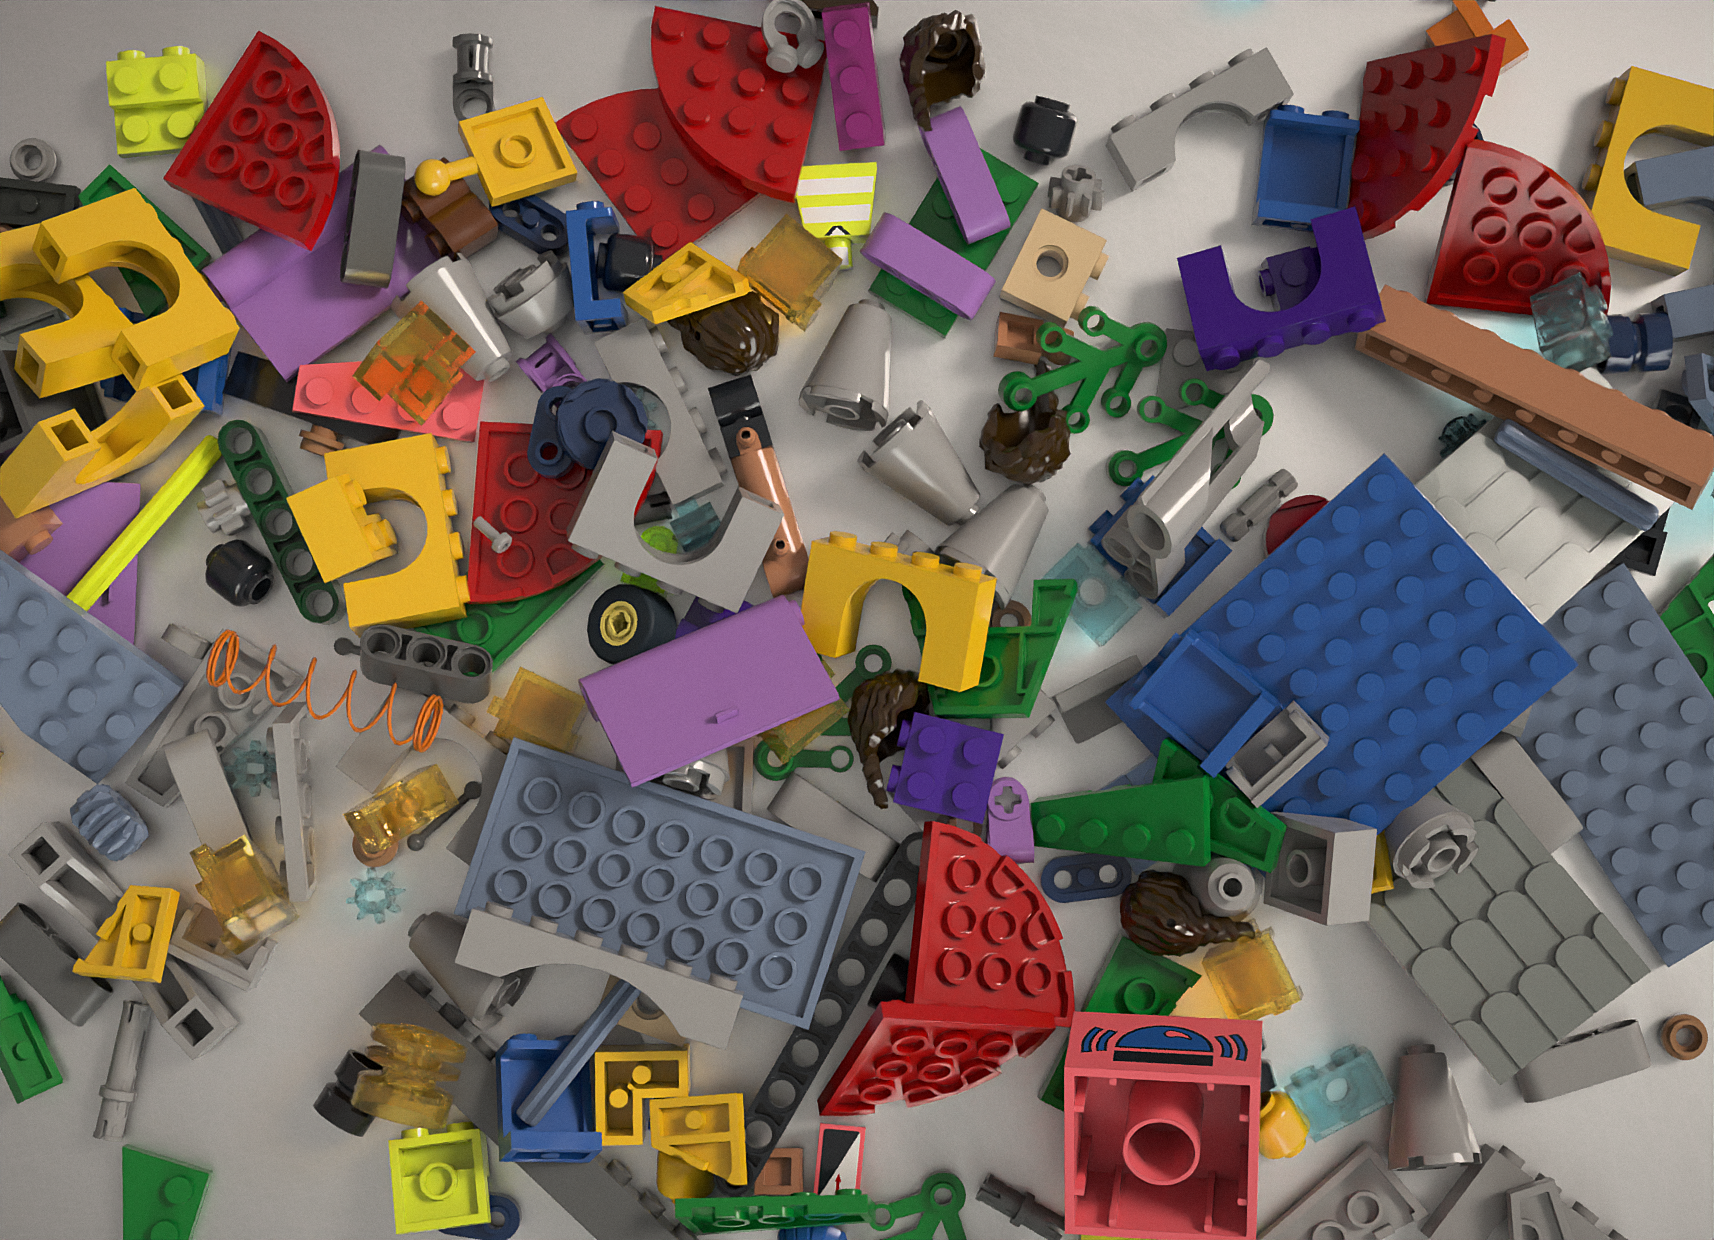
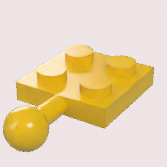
[414,97,577,207]

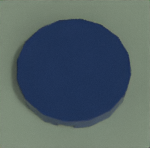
[554,378,648,470]

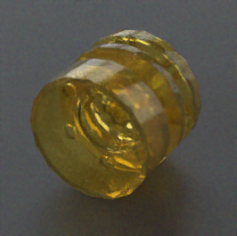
[350,1023,468,1129]

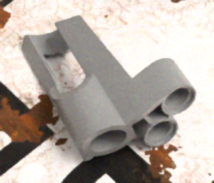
[1101,359,1270,599]

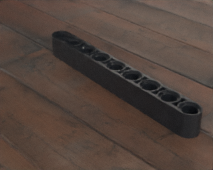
[714,832,923,1197]

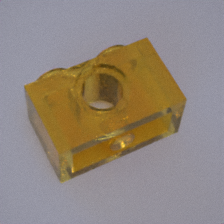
[343,764,459,854]

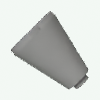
[391,253,512,382]
[799,299,892,431]
[857,400,980,526]
[932,484,1049,610]
[1173,851,1263,922]
[408,911,537,1031]
[1388,1044,1482,1171]

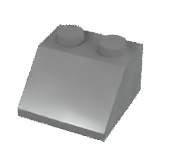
[1263,812,1377,926]

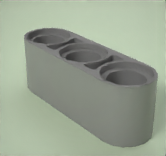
[163,728,255,865]
[1469,731,1583,854]
[766,771,901,883]
[1516,1019,1652,1103]

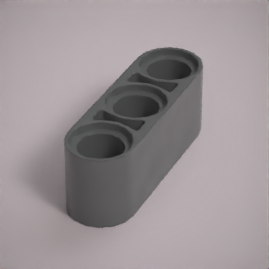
[340,150,406,289]
[360,624,493,704]
[0,902,114,1027]

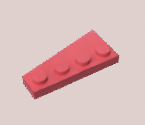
[292,356,485,443]

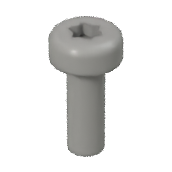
[473,516,512,553]

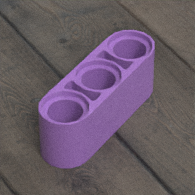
[918,106,1011,245]
[860,212,996,321]

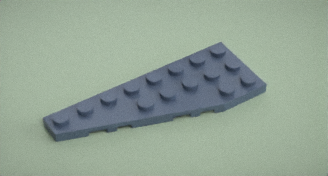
[0,550,184,784]

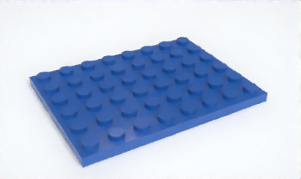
[1105,453,1578,877]

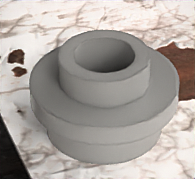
[10,138,57,182]

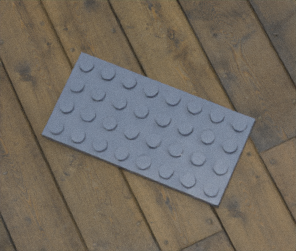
[1515,562,1714,968]
[454,737,866,1030]

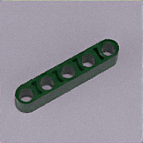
[217,419,347,625]

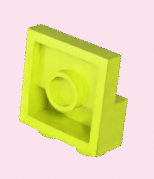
[106,46,208,158]
[388,1122,491,1235]

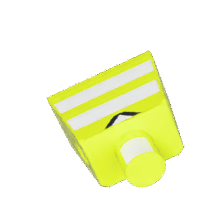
[796,162,877,270]

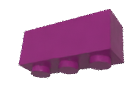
[822,2,886,151]

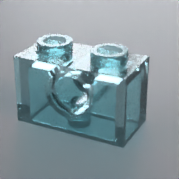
[1530,272,1613,372]
[1041,543,1143,647]
[1283,1044,1397,1143]

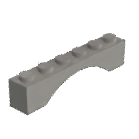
[8,821,239,1060]
[454,901,744,1050]

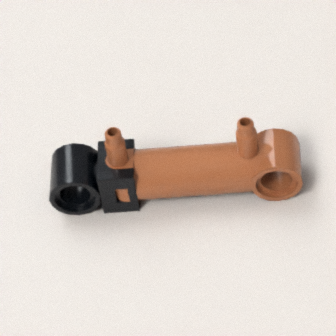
[708,374,809,598]

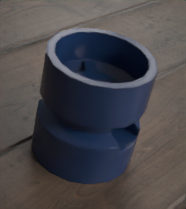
[1593,312,1673,374]

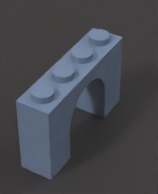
[1624,146,1714,343]

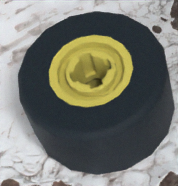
[587,584,677,665]

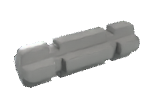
[1220,469,1298,542]

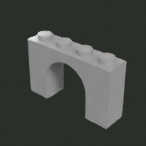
[566,431,784,613]
[335,688,511,866]
[1420,1143,1628,1240]

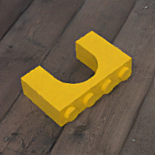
[1582,66,1714,277]
[32,188,240,392]
[0,223,135,399]
[0,373,205,518]
[324,433,470,638]
[801,531,997,692]

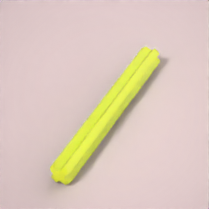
[66,435,222,611]

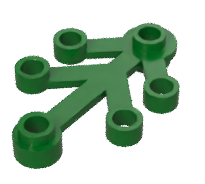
[998,306,1167,434]
[1106,378,1274,489]
[753,645,892,781]
[869,1172,967,1240]

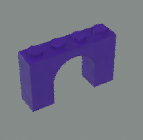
[1177,207,1386,371]

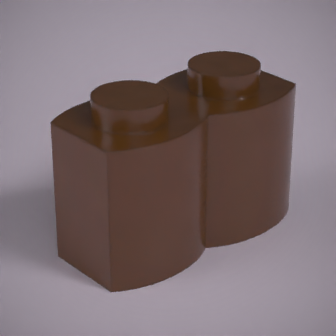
[400,157,498,262]

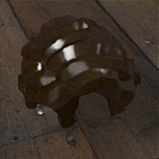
[899,10,986,132]
[666,291,780,376]
[979,360,1071,485]
[848,668,930,810]
[1120,869,1255,957]

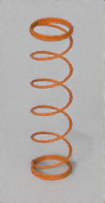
[206,629,443,753]

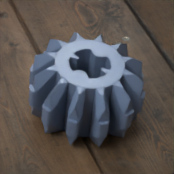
[70,784,149,862]

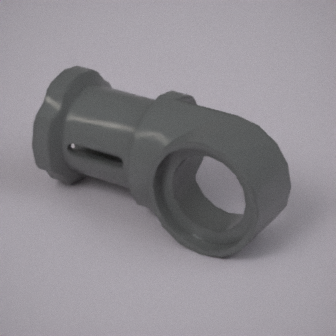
[452,33,496,121]

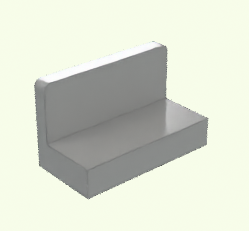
[1052,655,1143,744]

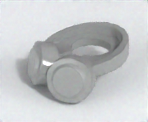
[761,0,824,73]

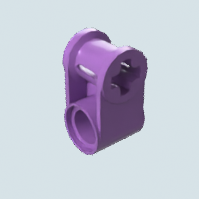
[515,333,587,409]
[986,777,1034,864]

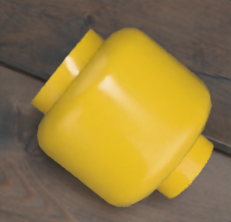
[1259,1091,1310,1159]
[656,1151,716,1204]

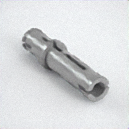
[93,1000,152,1142]

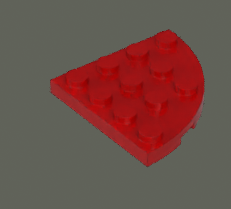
[651,6,828,203]
[163,31,340,251]
[1347,34,1506,240]
[555,88,805,262]
[1425,139,1611,322]
[467,421,663,604]
[905,821,1075,1028]
[817,1000,1056,1116]

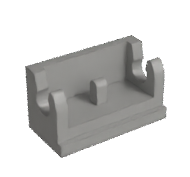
[1225,700,1329,808]
[167,903,279,991]

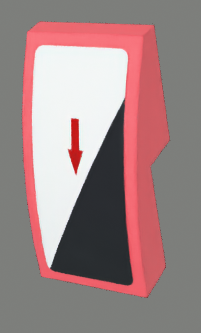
[813,1123,866,1195]

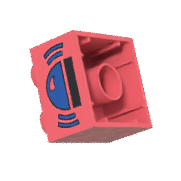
[1064,1011,1263,1240]

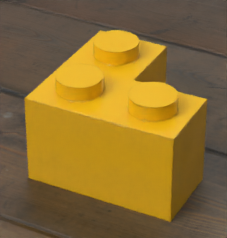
[286,474,397,583]
[595,1043,691,1146]

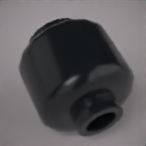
[1013,95,1077,166]
[595,233,662,293]
[205,539,275,607]

